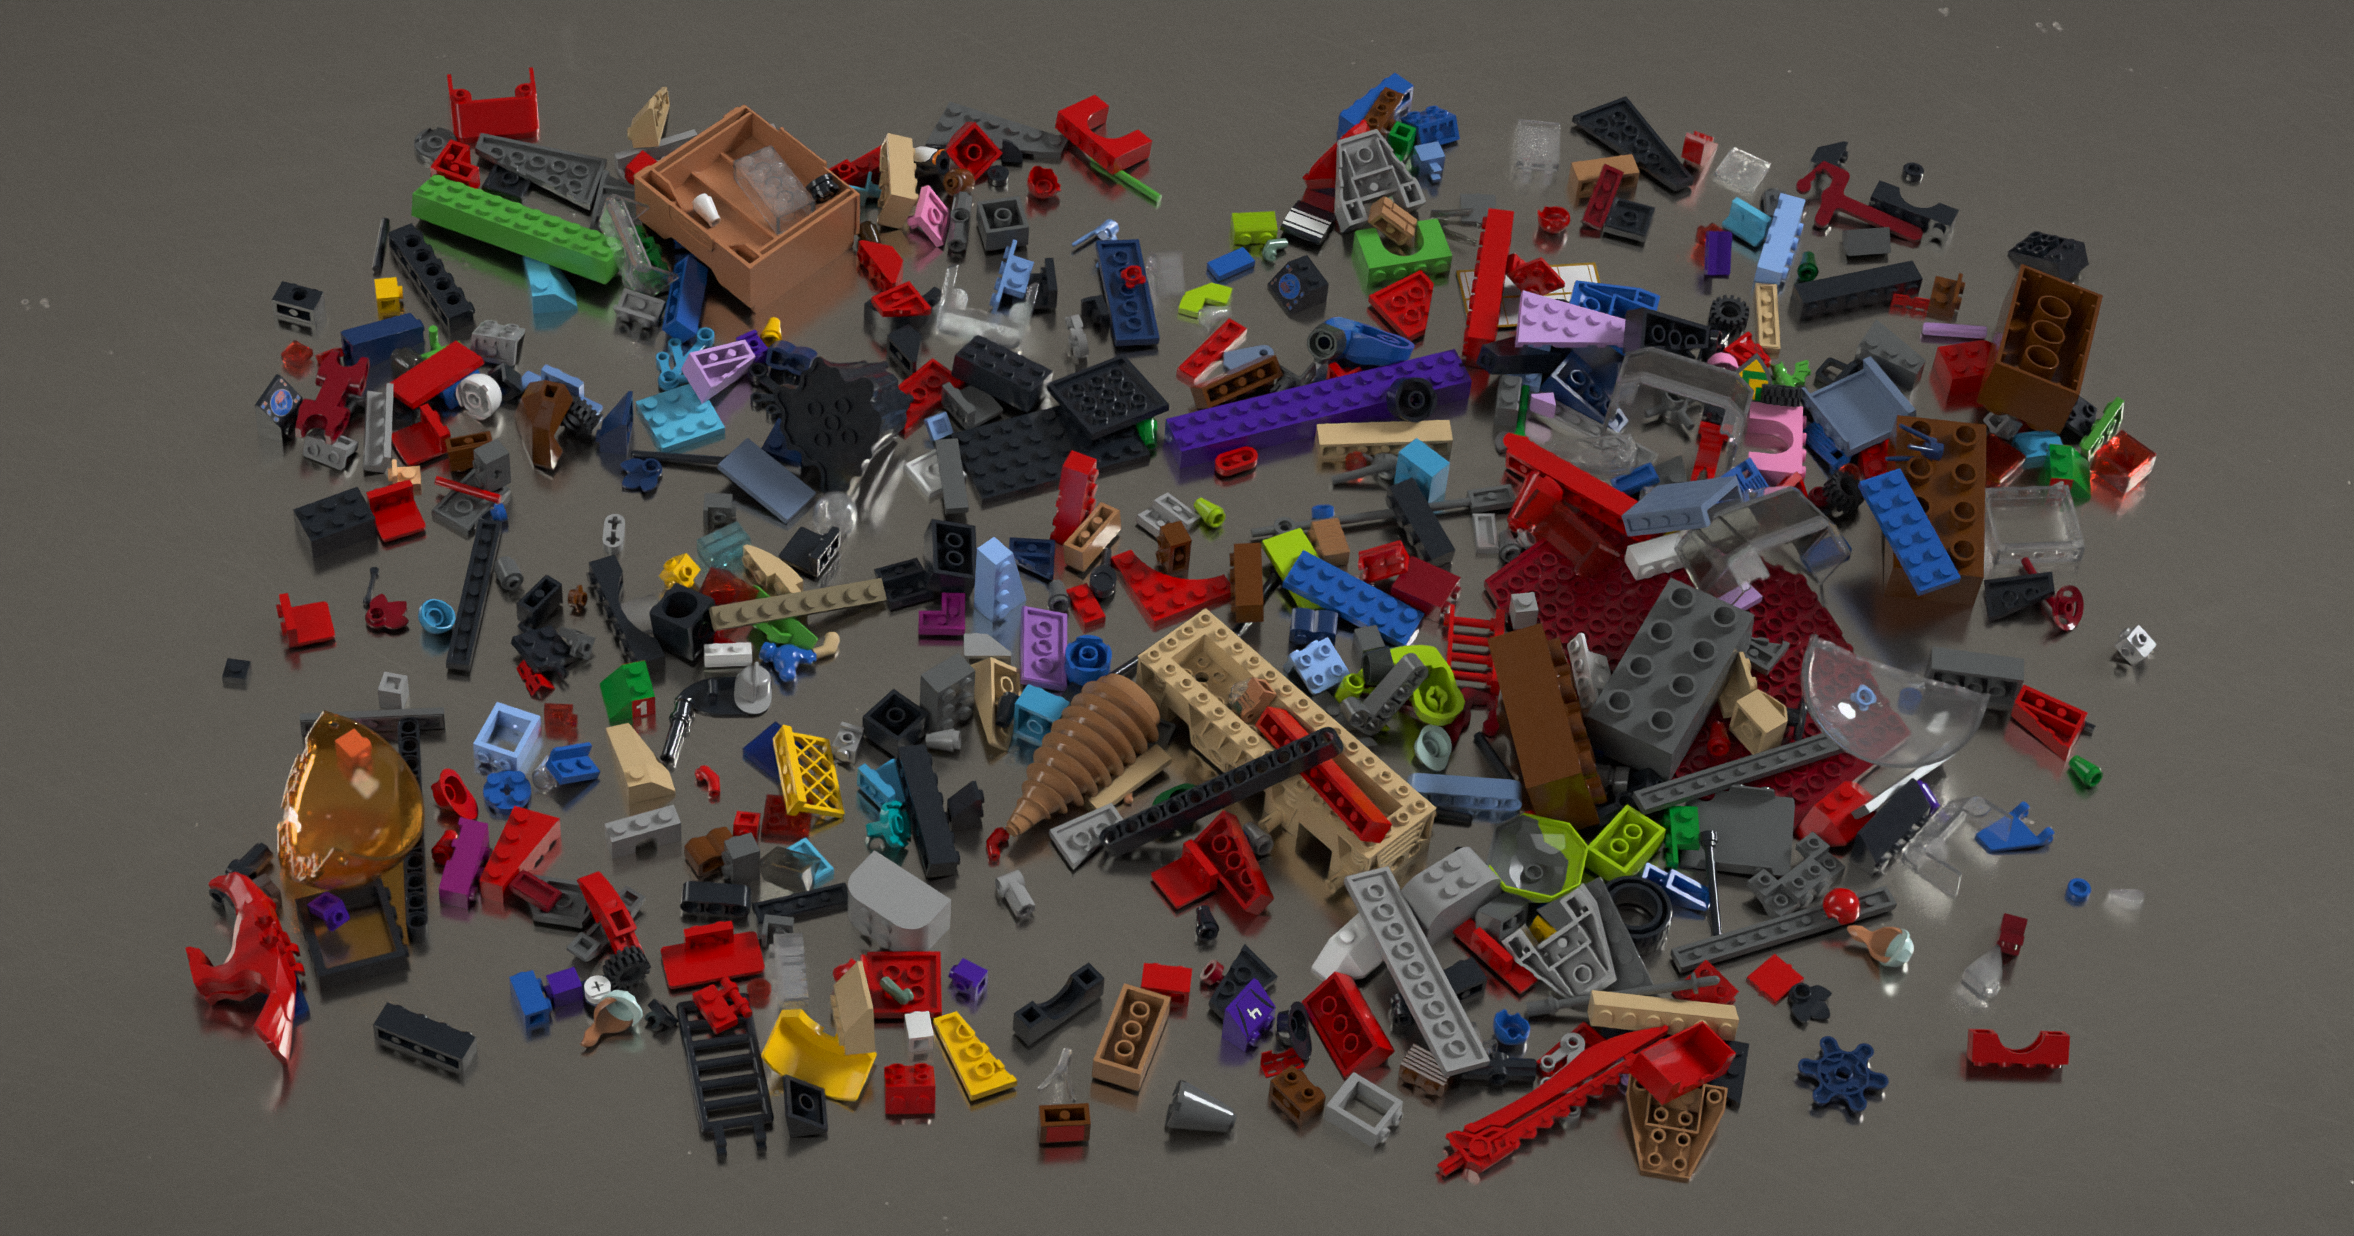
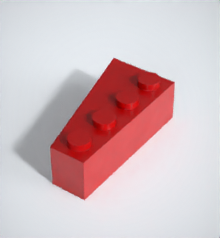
[1193,810,1275,915]

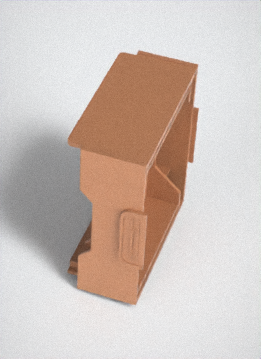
[634,104,860,313]

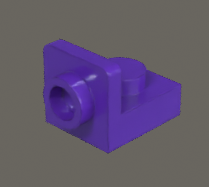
[307,891,350,932]

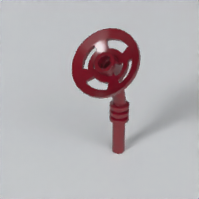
[2020,557,2084,631]

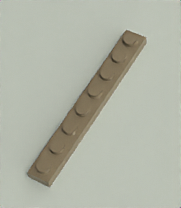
[709,578,887,632]

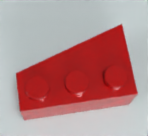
[2011,685,2088,762]

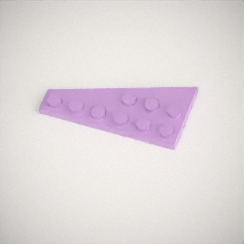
[1515,291,1626,348]

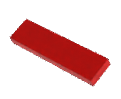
[1176,318,1247,384]

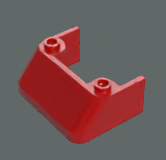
[447,67,540,144]

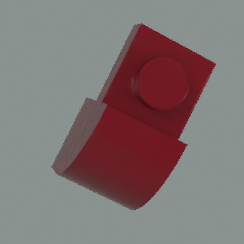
[1995,913,2028,956]

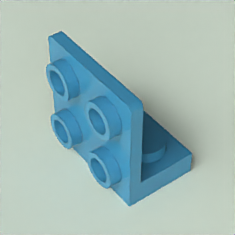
[857,759,906,808]

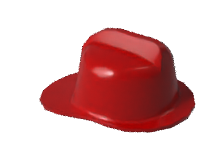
[431,768,478,820]

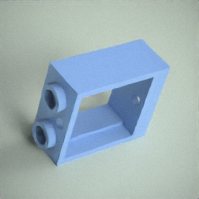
[473,702,541,771]

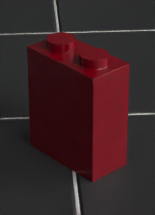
[1390,556,1462,622]

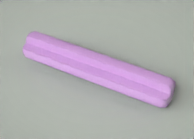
[1922,322,1987,339]

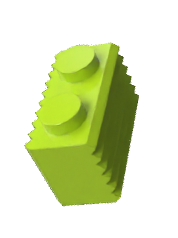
[1230,211,1278,245]

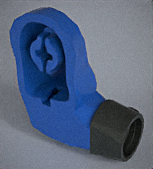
[1307,317,1415,365]

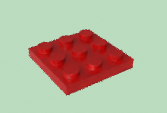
[867,951,942,1018]

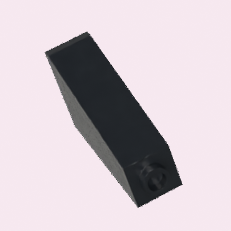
[1476,336,1564,375]

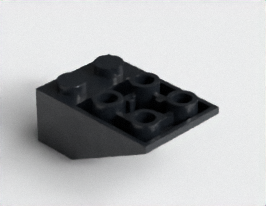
[2008,231,2089,281]

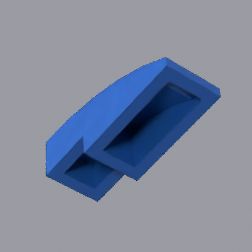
[1637,862,1710,911]

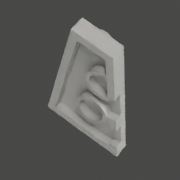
[1049,803,1123,869]

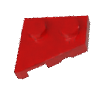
[871,281,931,317]
[1723,331,1771,368]

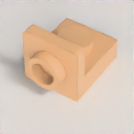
[388,459,421,490]

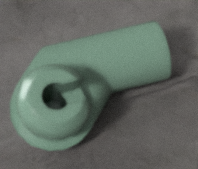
[1262,238,1288,262]
[880,976,914,1005]

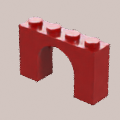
[1055,95,1152,175]

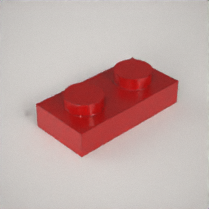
[1066,583,1106,629]

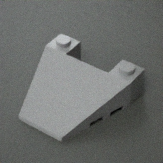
[1335,129,1426,233]
[1501,883,1617,999]

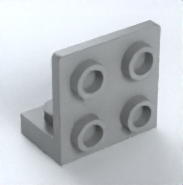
[470,320,525,366]

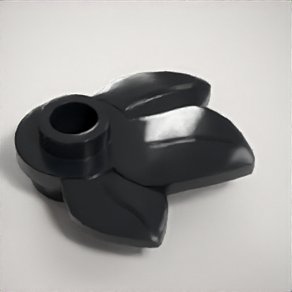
[1789,983,1832,1023]

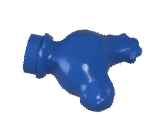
[759,642,817,682]

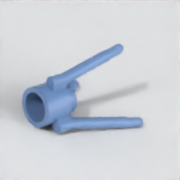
[1072,219,1119,268]

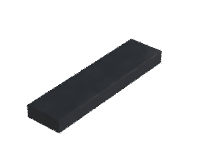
[752,882,848,926]

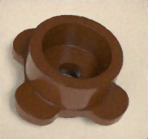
[568,585,588,613]

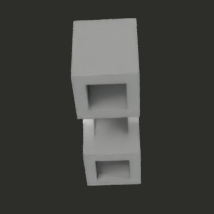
[604,805,681,859]

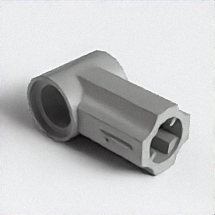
[995,870,1035,918]

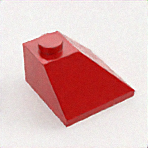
[945,122,1003,181]

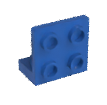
[1401,106,1460,145]

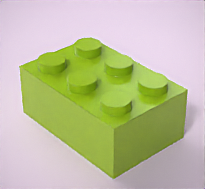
[1585,804,1666,881]

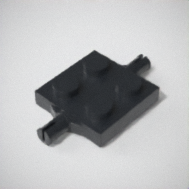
[511,621,576,680]

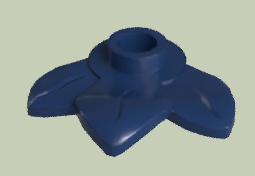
[620,458,662,492]

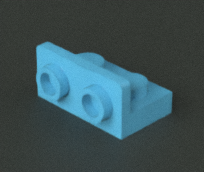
[1722,197,1772,247]

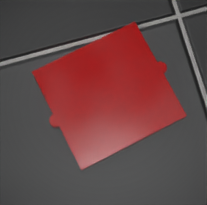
[1746,954,1804,1004]

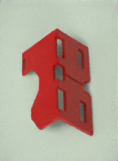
[1891,294,1930,310]
[516,660,555,696]
[1260,1047,1305,1078]

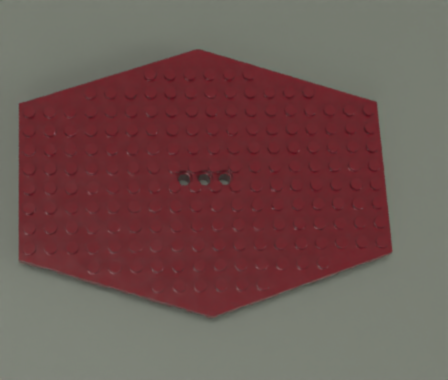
[1484,510,1912,832]

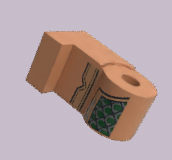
[1231,677,1277,724]

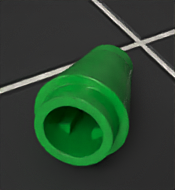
[1136,417,1158,450]
[2069,755,2103,787]

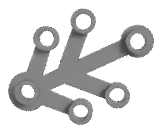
[1540,1033,1604,1123]

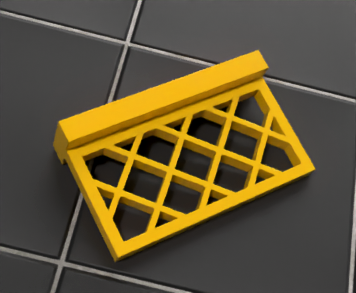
[772,725,845,818]

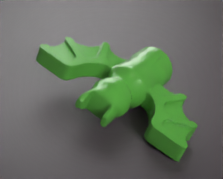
[1770,360,1811,387]

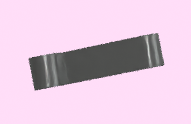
[1339,653,1428,736]

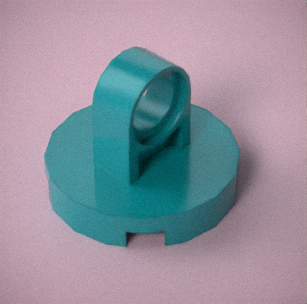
[865,800,911,849]

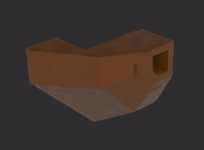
[514,380,574,470]

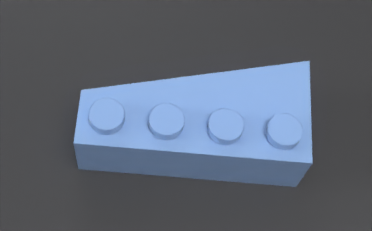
[1754,193,1805,288]
[974,537,1026,623]

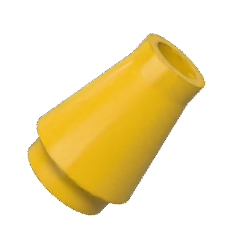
[760,317,782,348]

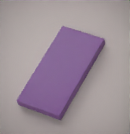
[1020,606,1067,692]

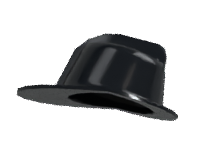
[1276,1001,1312,1060]

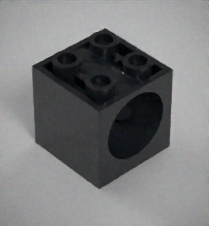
[649,583,716,660]

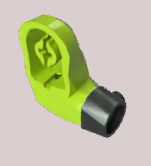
[1362,645,1465,726]

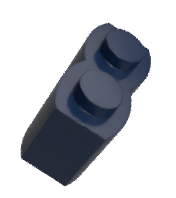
[765,340,818,375]
[1289,608,1338,645]

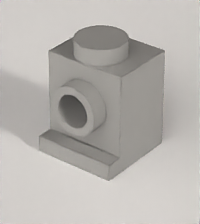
[832,722,864,763]

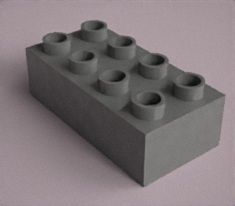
[1586,578,1755,782]

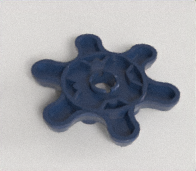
[1798,1036,1889,1113]

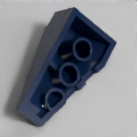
[1539,350,1628,433]

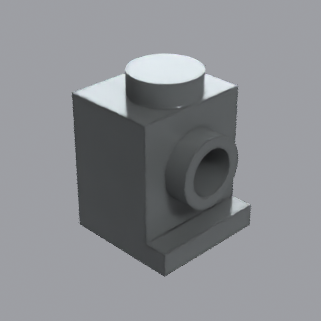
[703,493,737,525]

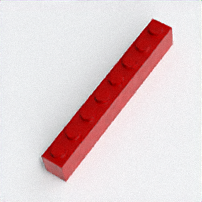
[1505,437,1666,543]
[1255,706,1393,843]

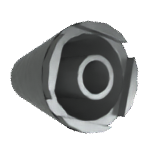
[1165,1080,1237,1132]

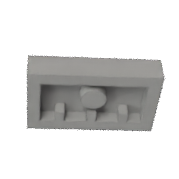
[302,428,359,470]

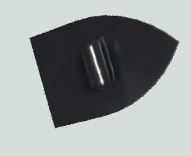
[678,677,748,716]

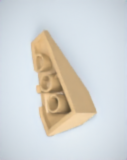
[627,87,670,148]
[971,657,1023,751]
[606,723,675,804]

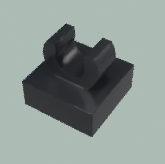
[644,998,678,1032]

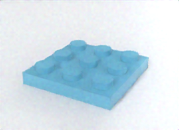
[636,384,725,453]

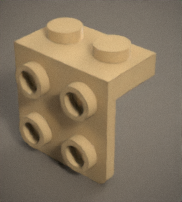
[1718,652,1757,718]

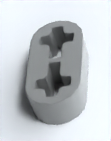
[602,514,625,555]

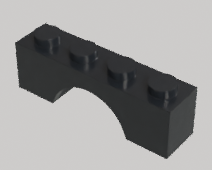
[1869,180,1959,241]
[1013,962,1105,1046]

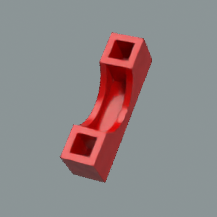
[1967,1029,2070,1068]

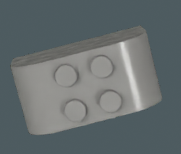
[1401,847,1502,947]
[847,850,951,952]

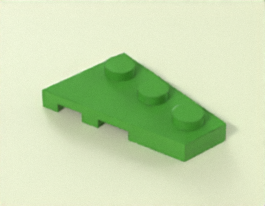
[2079,397,2124,460]

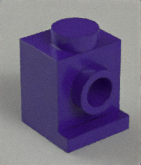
[736,329,768,365]
[948,958,988,1001]

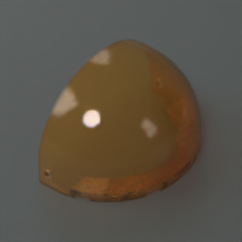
[277,710,425,890]

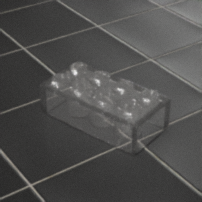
[733,145,815,235]

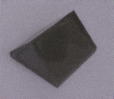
[757,846,821,891]

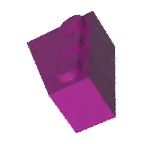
[438,817,493,909]

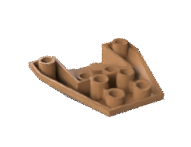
[1626,1073,1728,1180]

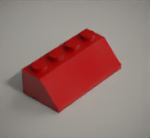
[1301,971,1395,1078]

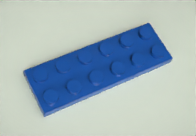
[1858,468,1961,596]
[1282,550,1424,647]

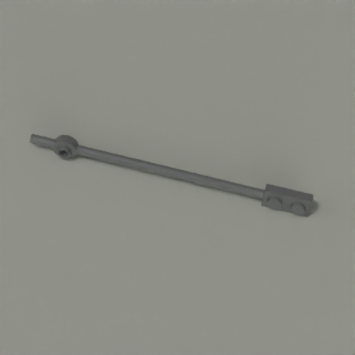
[1250,484,1516,538]

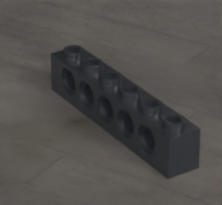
[388,223,475,333]

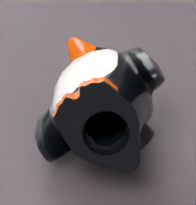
[913,145,950,178]

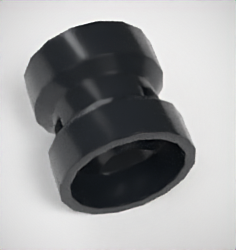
[1390,993,1415,1026]

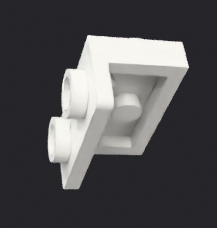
[704,642,752,667]

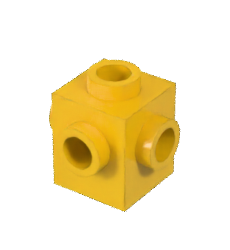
[659,553,701,589]

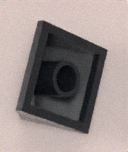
[782,1074,828,1137]

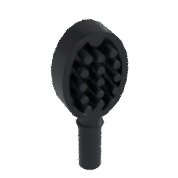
[1089,548,1117,598]

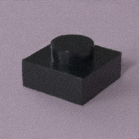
[222,658,251,685]

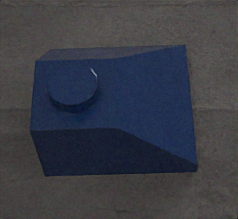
[596,391,634,455]

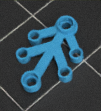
[656,327,715,391]

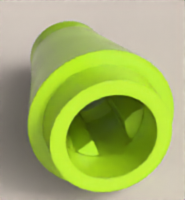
[1194,498,1226,528]

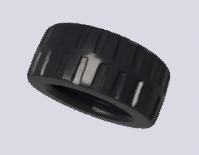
[1605,876,1673,956]

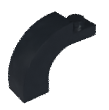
[864,286,941,332]

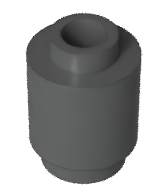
[494,556,524,590]

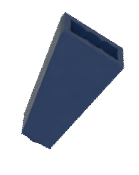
[340,313,425,369]

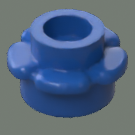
[490,503,508,522]

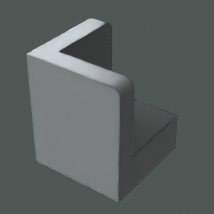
[378,672,409,709]

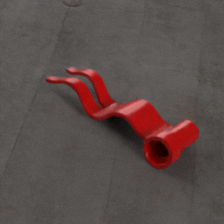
[1690,421,1731,481]

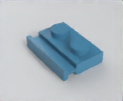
[2013,430,2063,464]

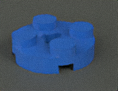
[483,771,532,815]

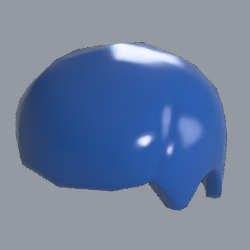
[1493,1009,1531,1046]

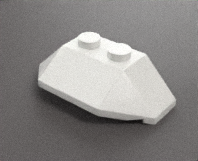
[1311,913,1384,980]

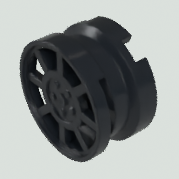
[805,173,841,205]

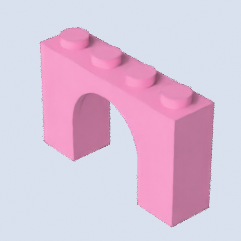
[1745,401,1807,486]

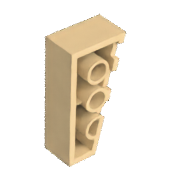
[877,133,918,229]

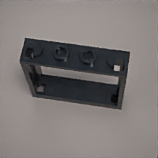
[295,878,410,991]

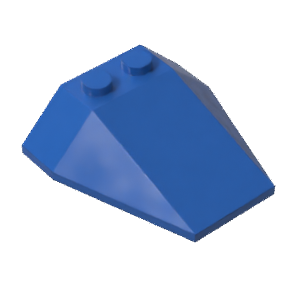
[1569,280,1660,363]

